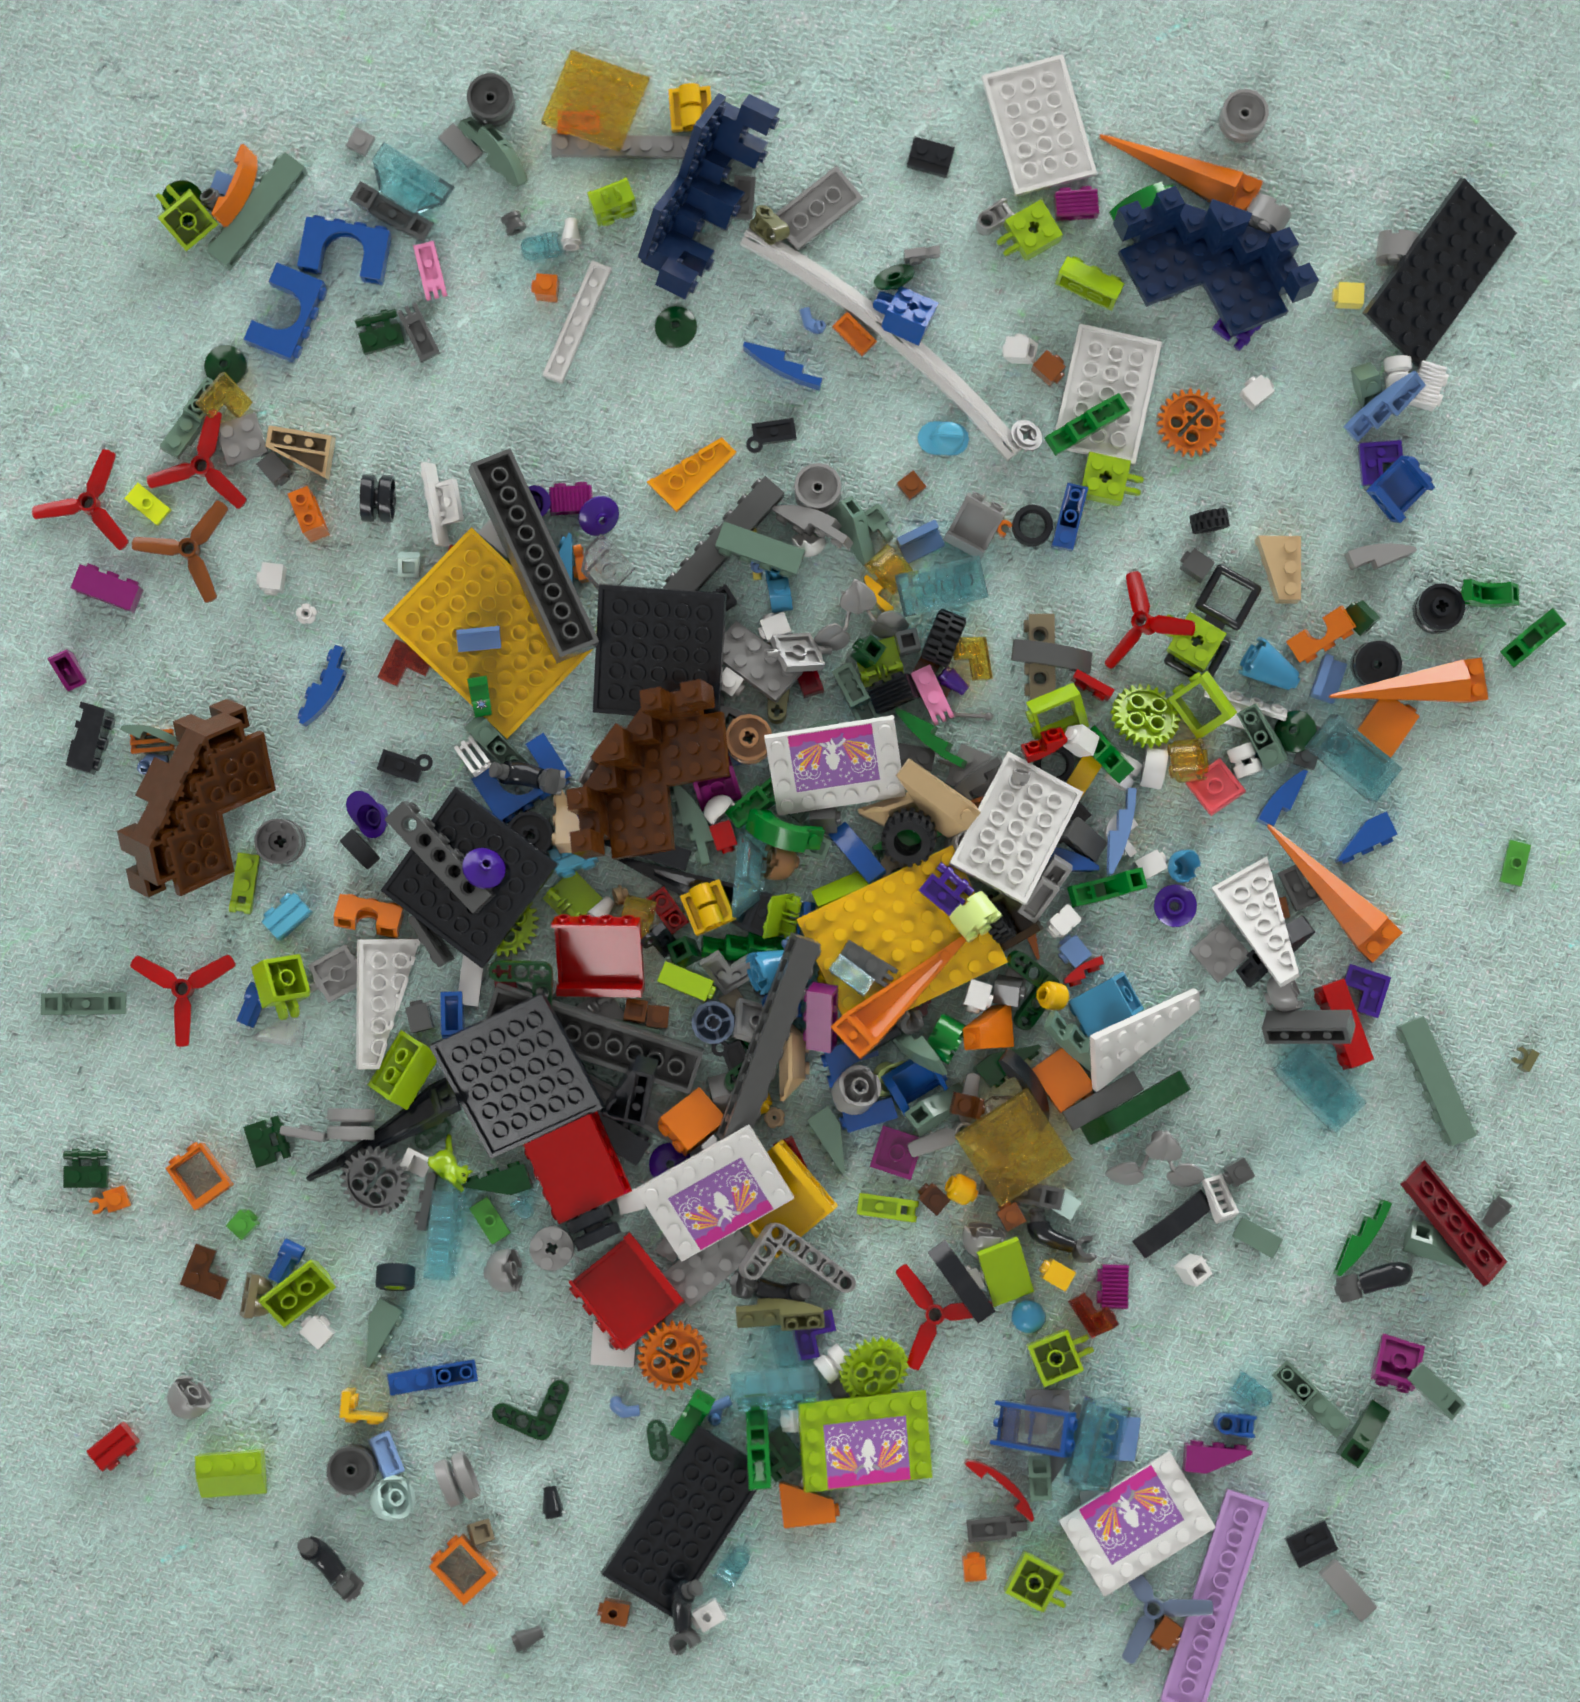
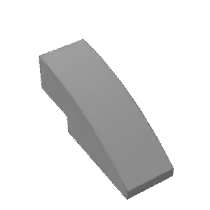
[1345,543,1417,570]
[1017,854,1073,923]
[1318,1558,1378,1622]

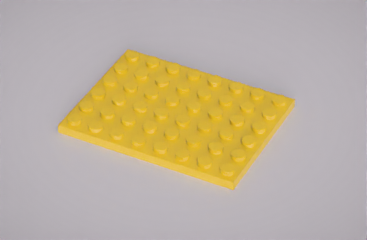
[382,527,593,739]
[796,845,1008,1016]

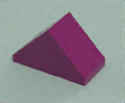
[48,649,87,692]

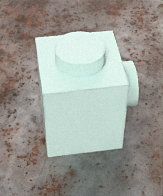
[1051,1187,1081,1220]

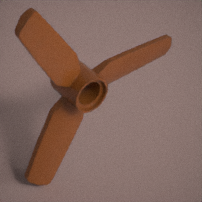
[132,500,228,603]

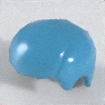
[1168,850,1201,883]
[1012,1300,1046,1333]

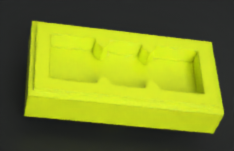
[124,483,172,526]

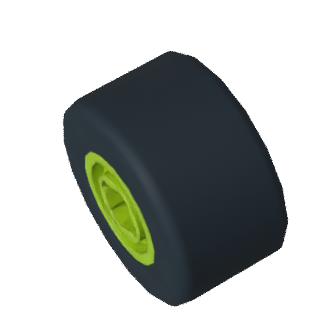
[375,1263,415,1291]

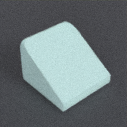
[398,551,421,578]

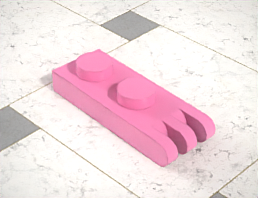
[413,241,448,301]
[910,665,954,726]

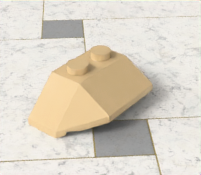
[857,792,920,827]
[779,1024,810,1101]

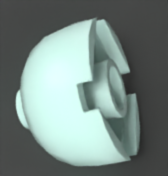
[370,1476,415,1522]

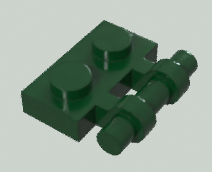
[355,309,405,355]
[243,1115,292,1168]
[63,1148,109,1188]
[769,1425,802,1483]

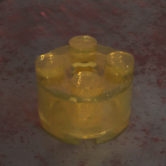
[864,544,915,595]
[1167,738,1209,783]
[621,894,657,938]

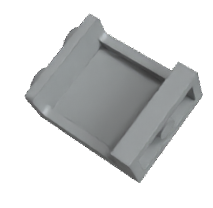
[943,492,1006,560]

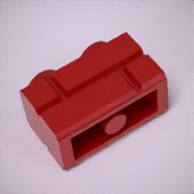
[86,1422,140,1472]

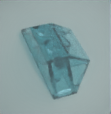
[372,142,455,214]
[732,832,767,918]

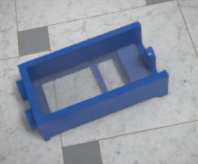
[990,1400,1078,1457]

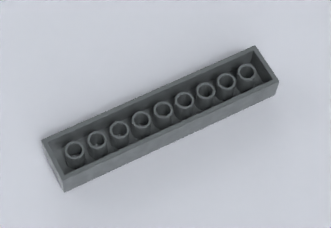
[468,448,599,664]
[485,982,704,1094]

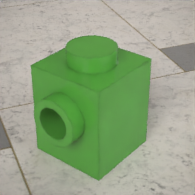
[225,1209,260,1240]

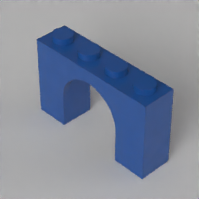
[297,215,392,285]
[243,262,327,363]
[471,733,572,824]
[820,1043,898,1133]

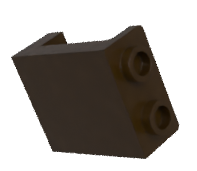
[987,893,1044,952]

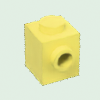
[1332,282,1365,309]

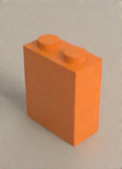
[1352,699,1420,760]
[1032,1047,1094,1113]
[657,1087,723,1156]

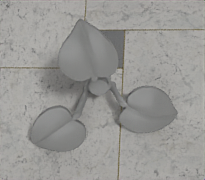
[814,579,909,651]
[1105,1131,1205,1187]

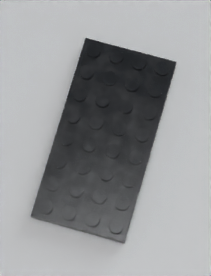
[1362,178,1517,367]
[600,1424,757,1618]

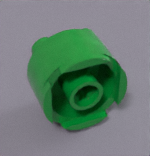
[927,1013,966,1065]

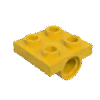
[668,83,711,132]
[680,879,736,936]

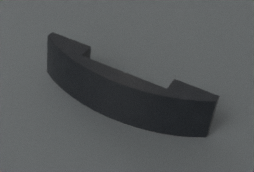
[998,1049,1050,1132]
[1132,1190,1210,1259]
[927,1240,996,1324]

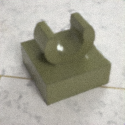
[1511,1047,1540,1072]

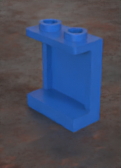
[1366,455,1435,523]
[881,1059,948,1117]

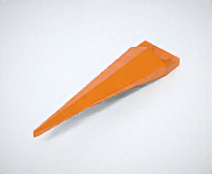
[1099,134,1263,211]
[1328,657,1488,703]
[1267,824,1403,963]
[831,936,966,1060]

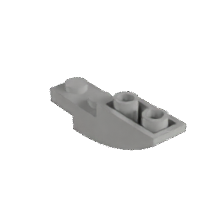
[772,505,853,550]

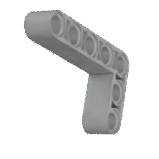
[739,1223,856,1293]

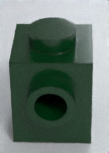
[1346,600,1380,636]
[850,634,887,669]
[667,936,703,968]

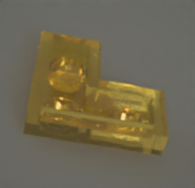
[195,372,253,418]
[953,637,993,681]

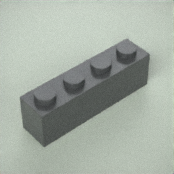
[1262,1010,1356,1044]

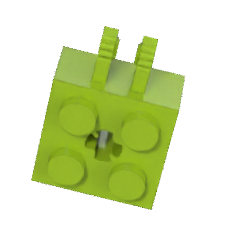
[587,177,637,226]
[155,184,219,252]
[996,199,1063,261]
[1081,451,1144,506]
[1165,612,1227,672]
[251,954,310,1020]
[1025,1328,1094,1387]
[1003,1550,1073,1613]

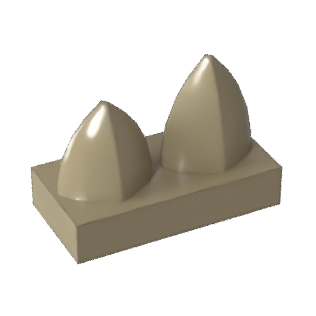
[239,1272,273,1319]

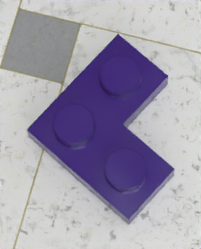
[1358,440,1403,486]
[1344,964,1391,1019]
[792,1309,836,1361]

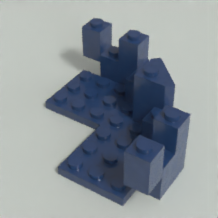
[638,93,780,300]
[1113,186,1319,337]

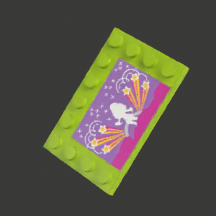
[797,1389,932,1493]

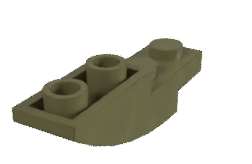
[736,1298,825,1331]

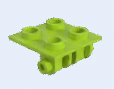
[853,636,904,688]
[542,871,603,917]
[762,893,802,938]

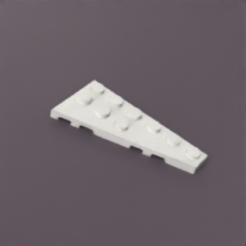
[1212,856,1299,987]
[356,938,420,1070]
[1090,988,1200,1092]

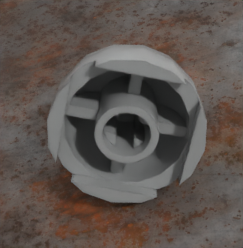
[1264,976,1304,1012]
[962,1222,1007,1260]
[483,1249,522,1293]
[167,1375,212,1420]

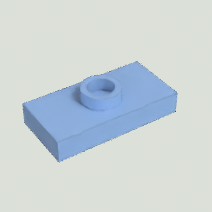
[367,1430,405,1479]

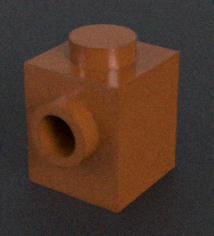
[1031,350,1066,386]
[995,1200,1026,1232]
[597,1597,631,1627]
[1150,1614,1183,1651]

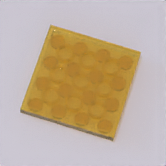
[541,50,650,152]
[954,1088,1073,1207]

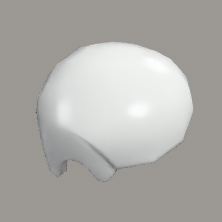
[792,533,826,557]
[704,795,735,825]

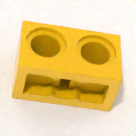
[1038,1258,1076,1292]

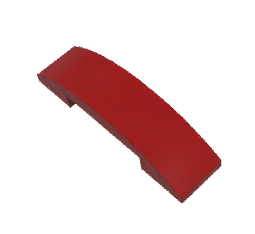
[964,1459,1034,1523]

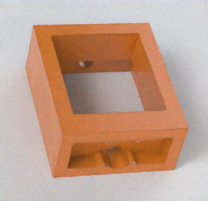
[287,486,330,543]
[165,1142,234,1211]
[429,1534,498,1605]

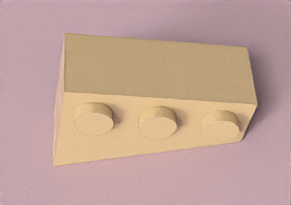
[265,425,336,480]
[1255,536,1301,604]

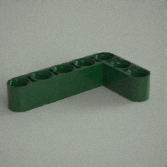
[1080,1071,1191,1145]

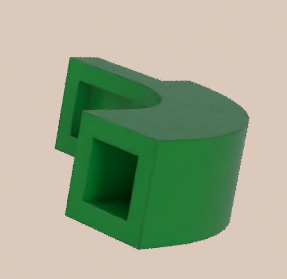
[745,809,825,853]
[1067,867,1148,908]
[669,1388,716,1443]

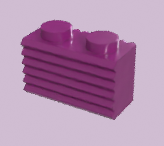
[1054,186,1099,222]
[549,482,593,516]
[1096,1264,1129,1309]

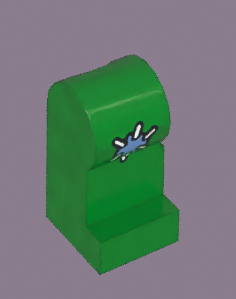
[467,675,492,718]

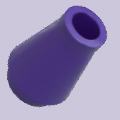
[937,666,969,696]

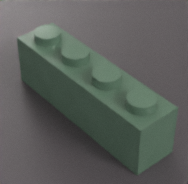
[715,522,805,578]

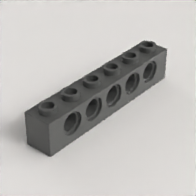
[384,801,496,913]

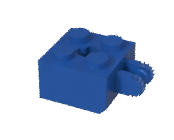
[872,286,939,346]

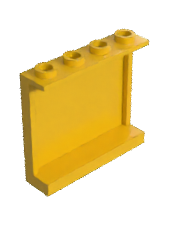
[748,1139,838,1258]

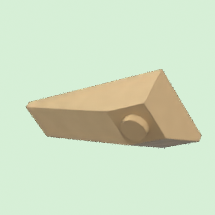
[896,759,981,838]

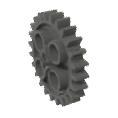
[340,1146,410,1215]

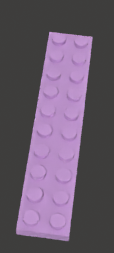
[1160,1488,1269,1702]

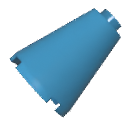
[1238,637,1300,690]
[746,950,784,995]

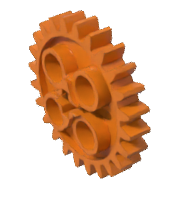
[1156,388,1226,458]
[637,1320,708,1391]

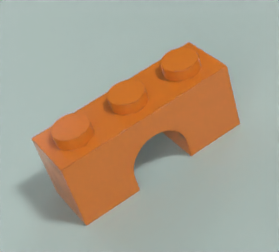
[1286,605,1357,664]
[334,894,404,939]

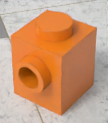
[531,273,559,302]
[962,1552,987,1582]

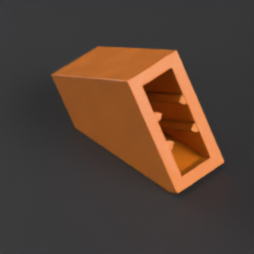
[963,1005,1014,1050]
[779,1481,840,1528]

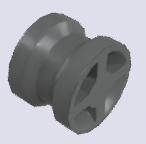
[501,211,527,236]

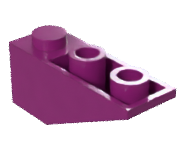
[1182,1440,1253,1474]

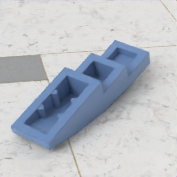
[1343,371,1426,442]
[1107,788,1137,876]

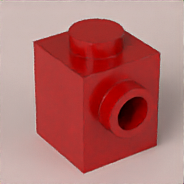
[709,820,738,854]

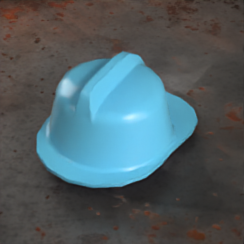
[918,421,969,455]

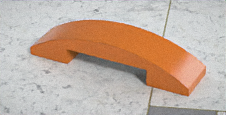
[211,144,257,227]

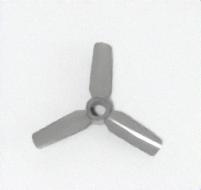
[907,1073,1011,1171]

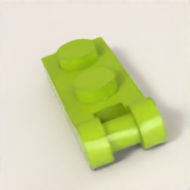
[229,852,260,915]
[856,1193,919,1223]

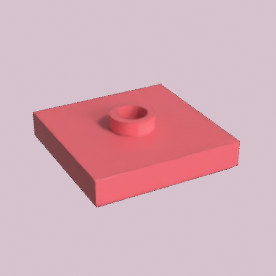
[1185,758,1246,816]

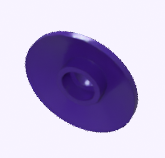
[578,496,619,536]
[462,848,505,889]
[1154,884,1197,927]
[649,1143,691,1178]

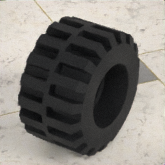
[922,609,966,668]
[881,808,937,867]

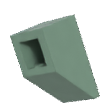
[1351,362,1382,409]

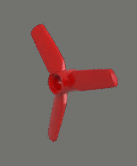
[147,409,247,509]
[32,449,129,550]
[1105,571,1195,669]
[130,954,236,1047]
[896,1264,993,1370]

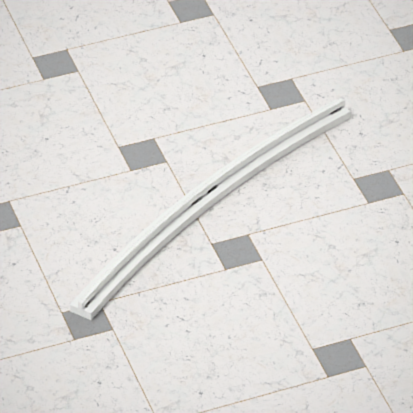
[740,227,1023,461]

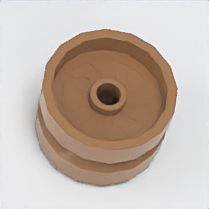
[726,714,772,765]

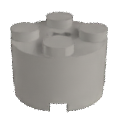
[1246,194,1291,234]
[1376,229,1419,268]
[832,1065,881,1115]
[530,1226,575,1271]

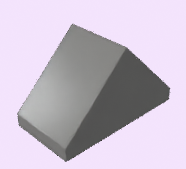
[708,1072,732,1115]

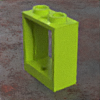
[1168,670,1237,740]
[1025,683,1090,740]
[657,961,717,1002]

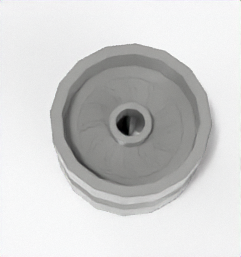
[1219,89,1269,143]
[794,463,841,514]
[326,1108,375,1142]
[433,1451,481,1508]

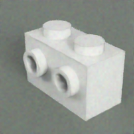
[962,979,993,1014]

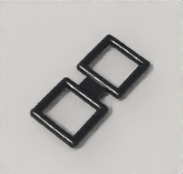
[1164,564,1262,678]

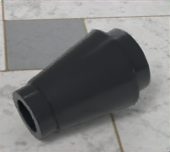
[542,1486,564,1519]

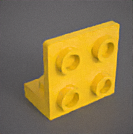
[339,1387,389,1425]

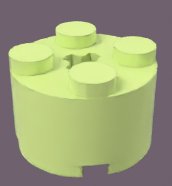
[949,891,1002,943]

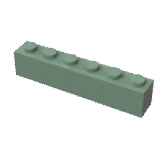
[206,152,308,271]
[1396,1016,1476,1146]

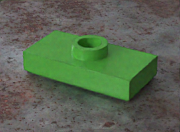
[1499,840,1531,887]
[469,1196,511,1245]

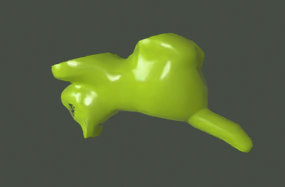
[428,1134,473,1193]

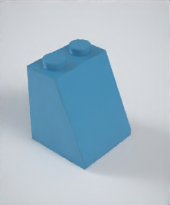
[1068,971,1144,1037]

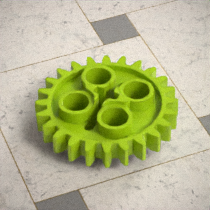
[1110,684,1181,749]
[497,901,540,957]
[839,1336,909,1397]

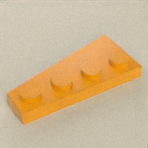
[646,437,737,513]

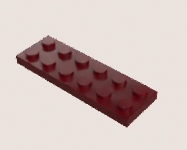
[1400,1160,1507,1287]

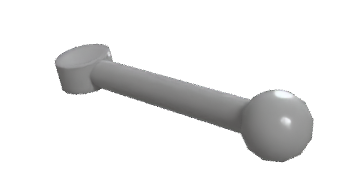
[948,710,993,721]

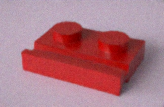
[1070,669,1115,702]

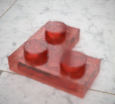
[378,639,431,687]
[1068,1292,1119,1338]

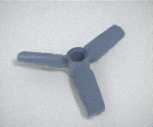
[1122,1573,1214,1664]

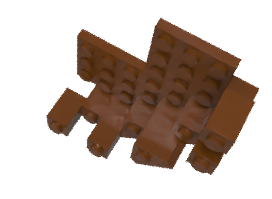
[566,679,730,860]
[117,699,276,898]

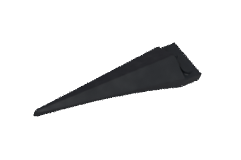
[617,858,776,937]
[306,1077,462,1181]

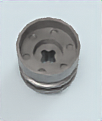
[254,819,306,864]

